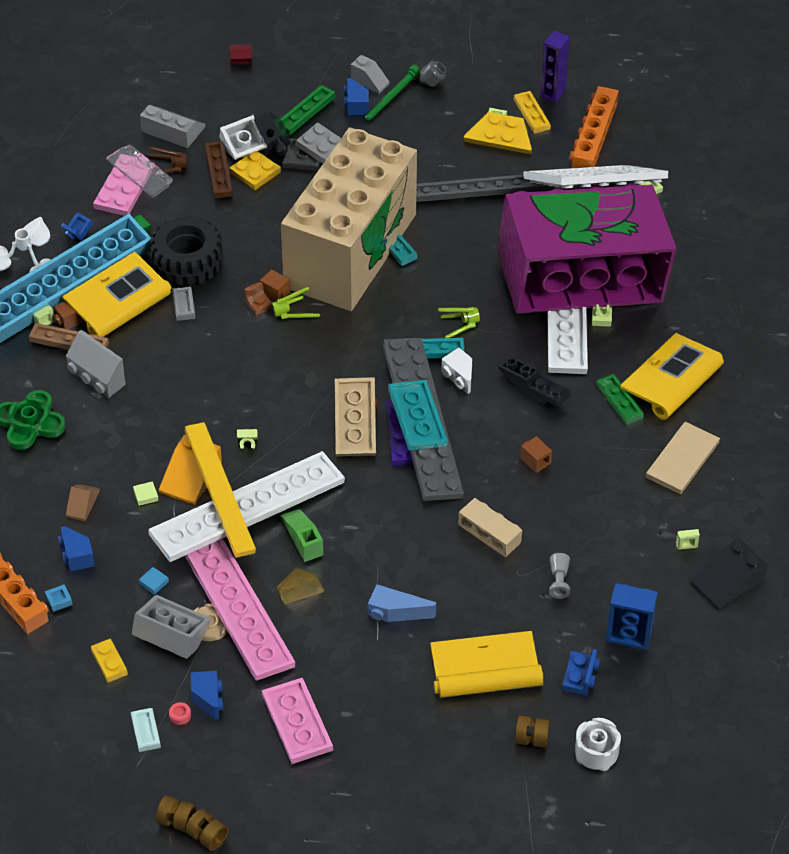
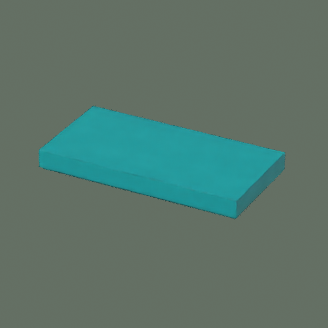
[388,380,448,451]

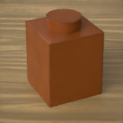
[260,269,290,301]
[53,301,85,329]
[520,436,552,473]

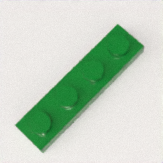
[281,85,335,135]

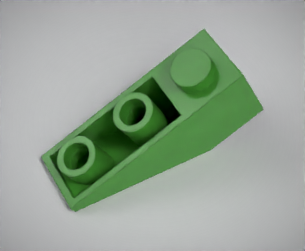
[281,509,323,562]

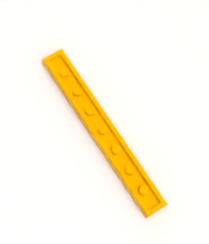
[185,422,256,558]

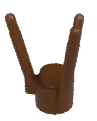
[146,147,186,176]

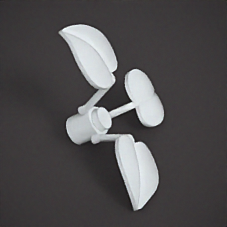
[0,217,51,272]

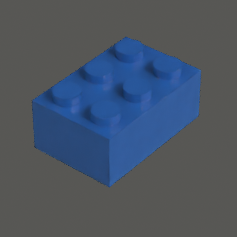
[606,583,658,650]

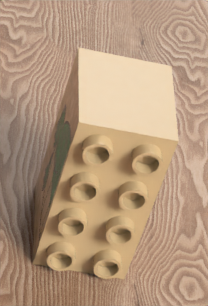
[281,127,417,312]

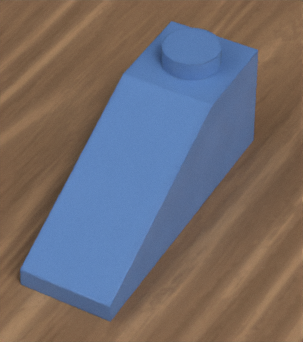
[368,585,436,622]

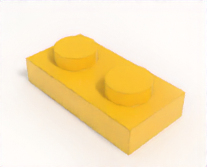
[91,638,128,683]

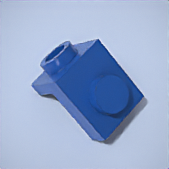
[61,212,94,241]

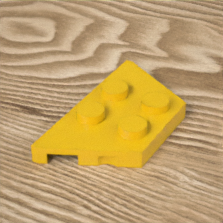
[464,112,532,154]

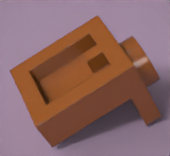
[245,282,273,316]

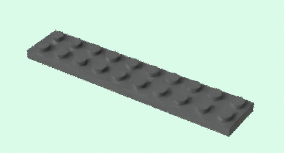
[383,338,464,501]

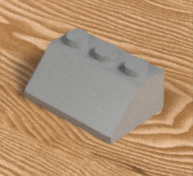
[140,105,206,148]
[66,330,126,398]
[132,595,211,659]

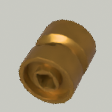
[515,715,550,748]
[156,795,197,832]
[186,809,229,851]

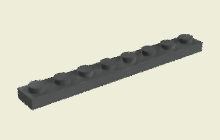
[416,174,555,202]

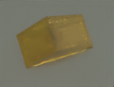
[277,568,324,605]

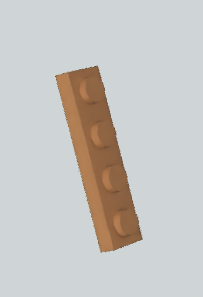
[29,323,109,350]

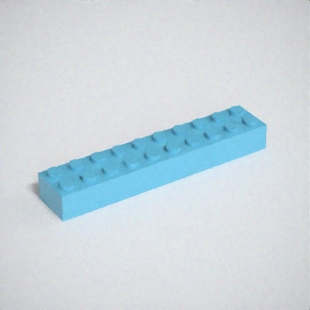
[0,214,151,343]

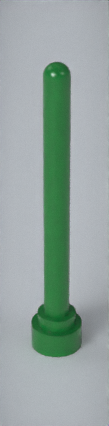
[365,65,421,121]

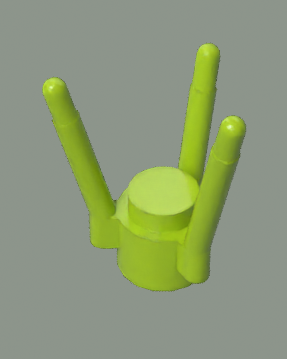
[272,287,320,319]
[438,307,480,338]

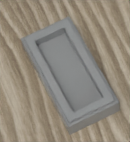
[172,287,195,321]

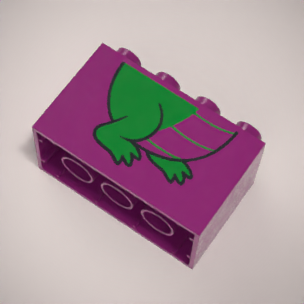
[496,184,677,313]

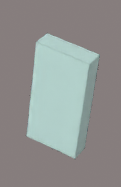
[131,708,161,752]

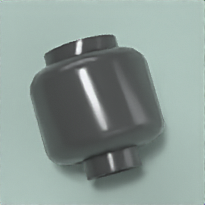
[420,61,446,87]

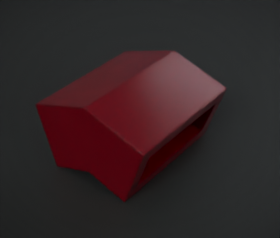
[230,44,252,64]

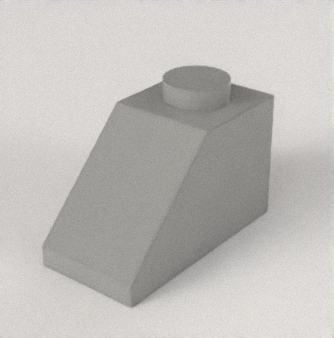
[351,55,390,94]

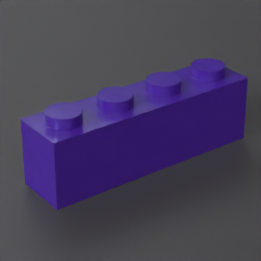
[540,31,570,103]

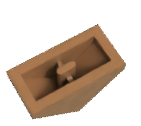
[66,484,100,522]

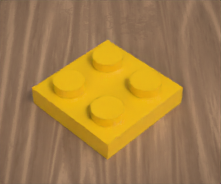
[229,151,281,190]

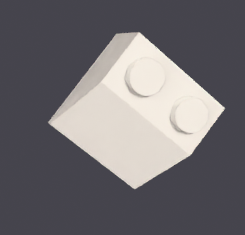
[219,115,268,160]

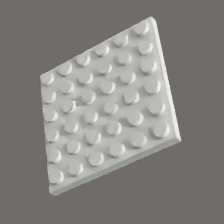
[524,165,668,188]

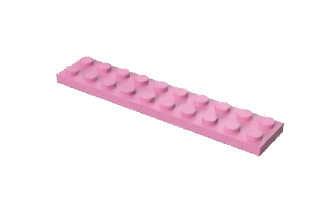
[185,538,295,681]

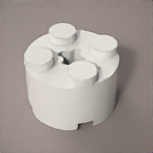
[575,718,621,771]

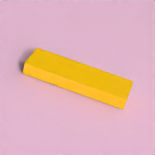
[514,91,551,133]

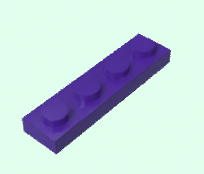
[385,400,412,466]

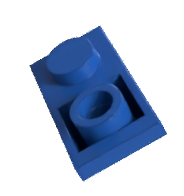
[344,78,369,115]
[58,526,95,571]
[191,671,223,719]

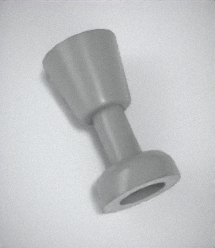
[549,553,570,599]

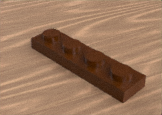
[205,141,233,198]

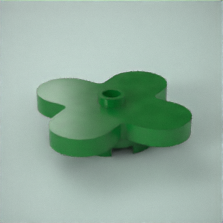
[0,390,65,450]

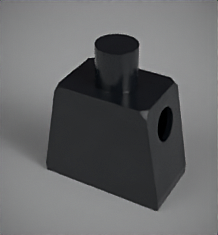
[254,110,291,156]

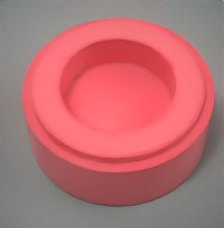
[169,702,191,725]

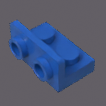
[562,649,600,696]

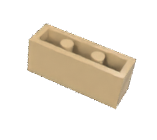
[458,498,522,557]

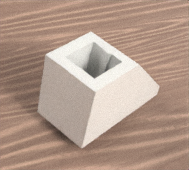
[441,348,472,394]

